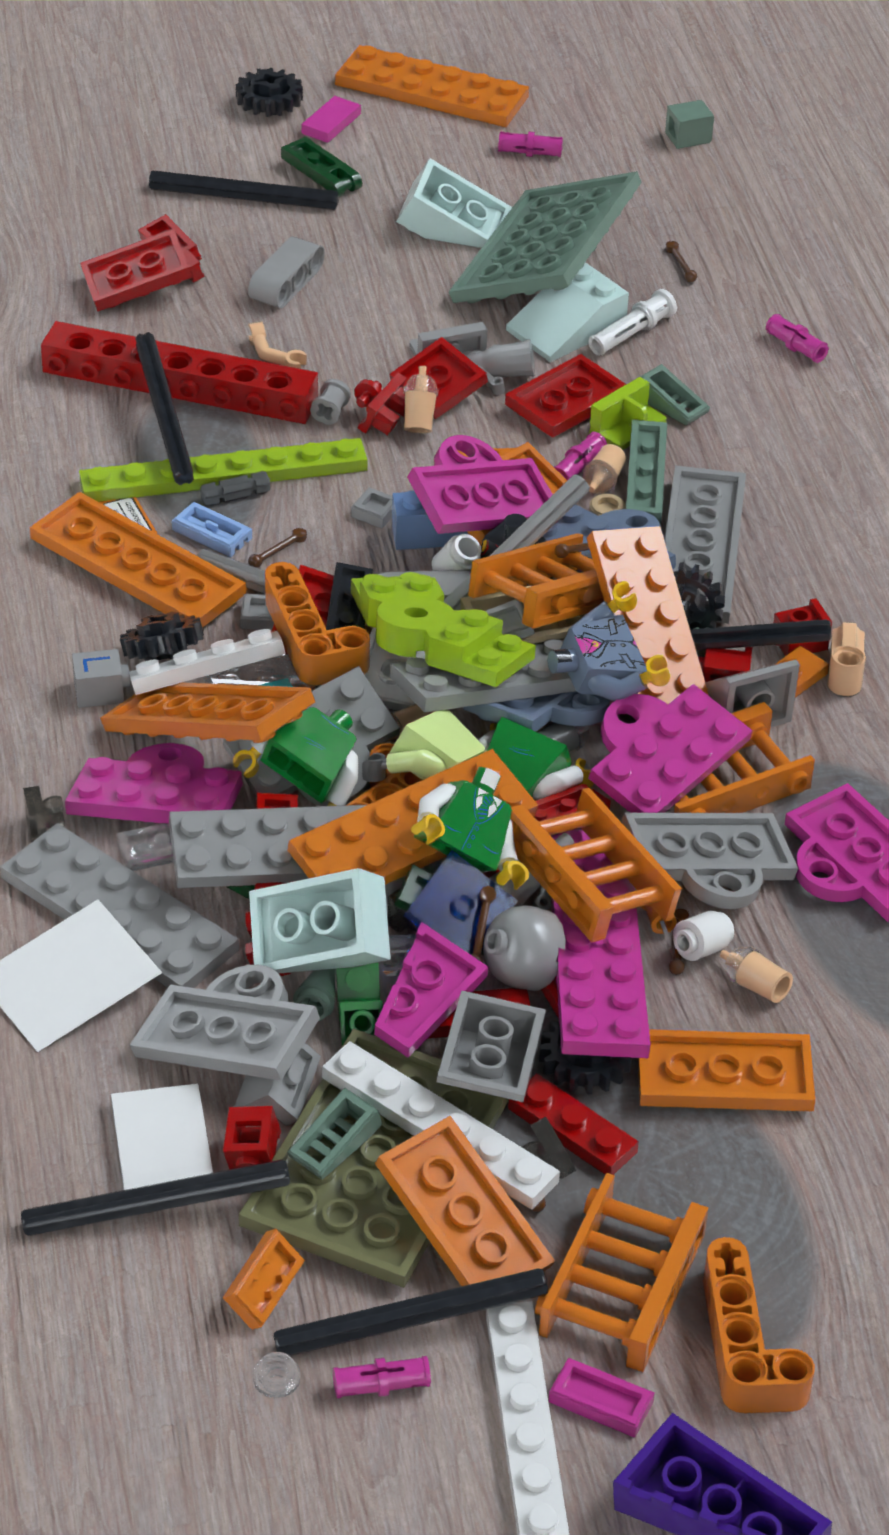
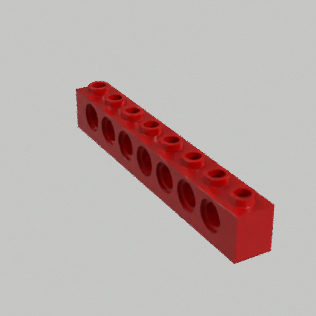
[41,321,318,425]

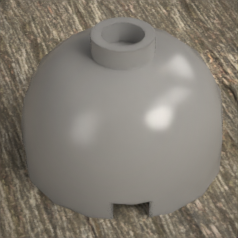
[483,906,566,991]

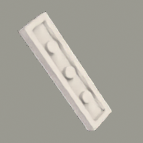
[129,629,286,695]

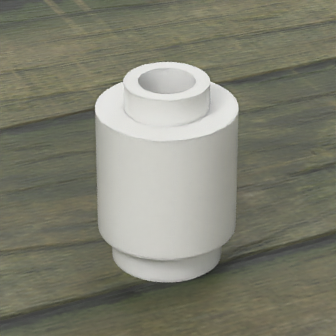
[432,534,481,572]
[673,911,734,961]

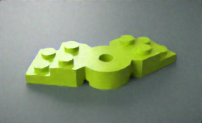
[351,572,536,687]

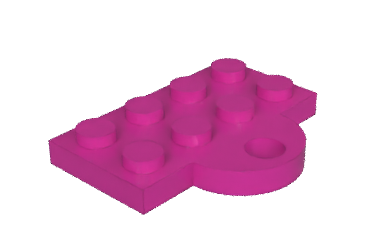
[407,435,558,534]
[588,684,753,813]
[65,743,243,824]
[784,783,889,922]

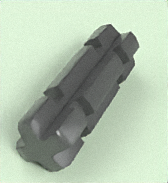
[200,471,270,506]

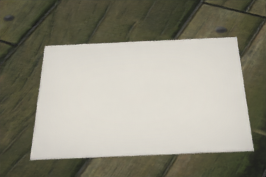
[0,899,162,1052]

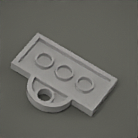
[223,666,400,806]
[621,813,798,909]
[130,965,320,1081]

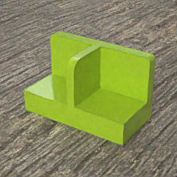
[589,377,667,450]

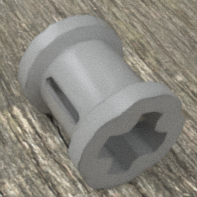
[310,379,351,425]

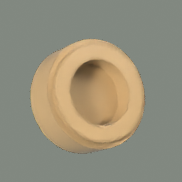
[589,494,626,516]

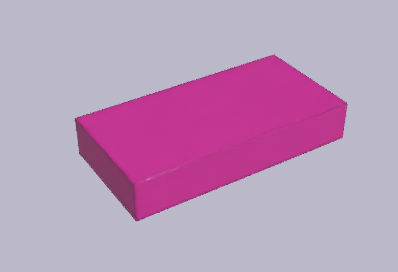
[301,96,361,143]
[548,1357,655,1438]

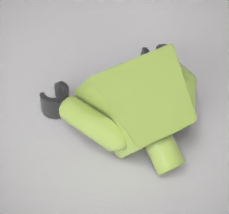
[362,709,485,782]

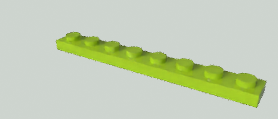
[79,438,368,502]

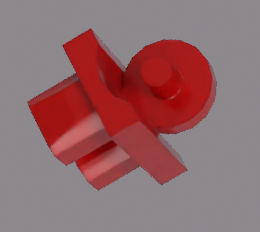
[354,372,407,436]

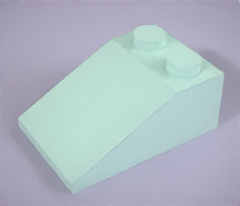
[396,158,512,248]
[506,262,629,362]
[249,868,391,973]

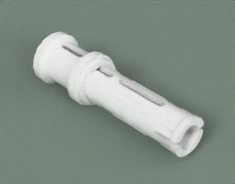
[588,289,677,356]

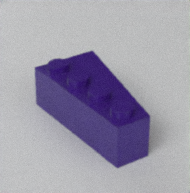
[613,1412,832,1535]

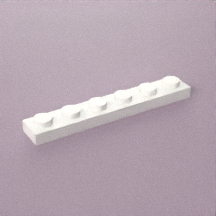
[322,1041,560,1210]
[486,1301,569,1535]

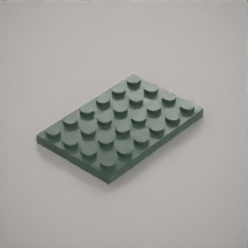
[449,171,642,303]

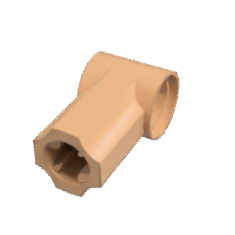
[827,622,866,696]

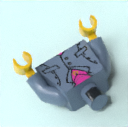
[547,581,671,701]

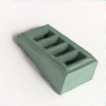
[640,364,711,425]
[287,1088,382,1180]

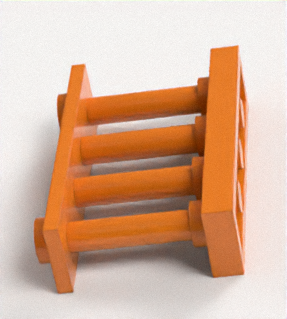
[468,533,604,629]
[674,702,815,813]
[510,788,682,943]
[535,1173,709,1372]

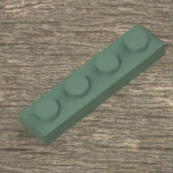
[626,420,667,524]

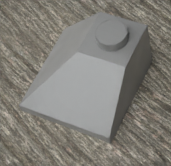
[705,660,800,727]

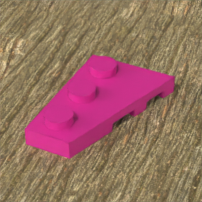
[374,922,488,1058]

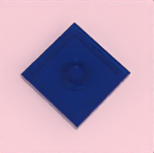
[404,850,518,955]

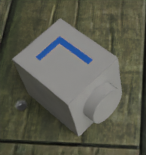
[72,649,130,708]

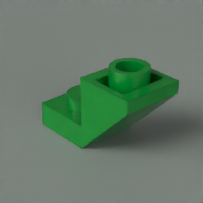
[335,962,383,1045]

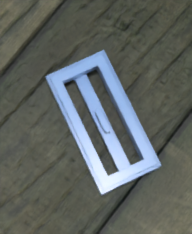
[172,502,252,558]

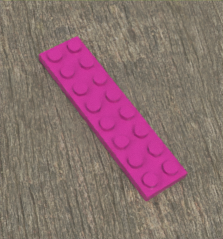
[551,829,651,1058]

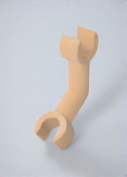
[248,322,307,369]

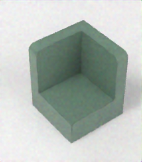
[665,100,714,149]

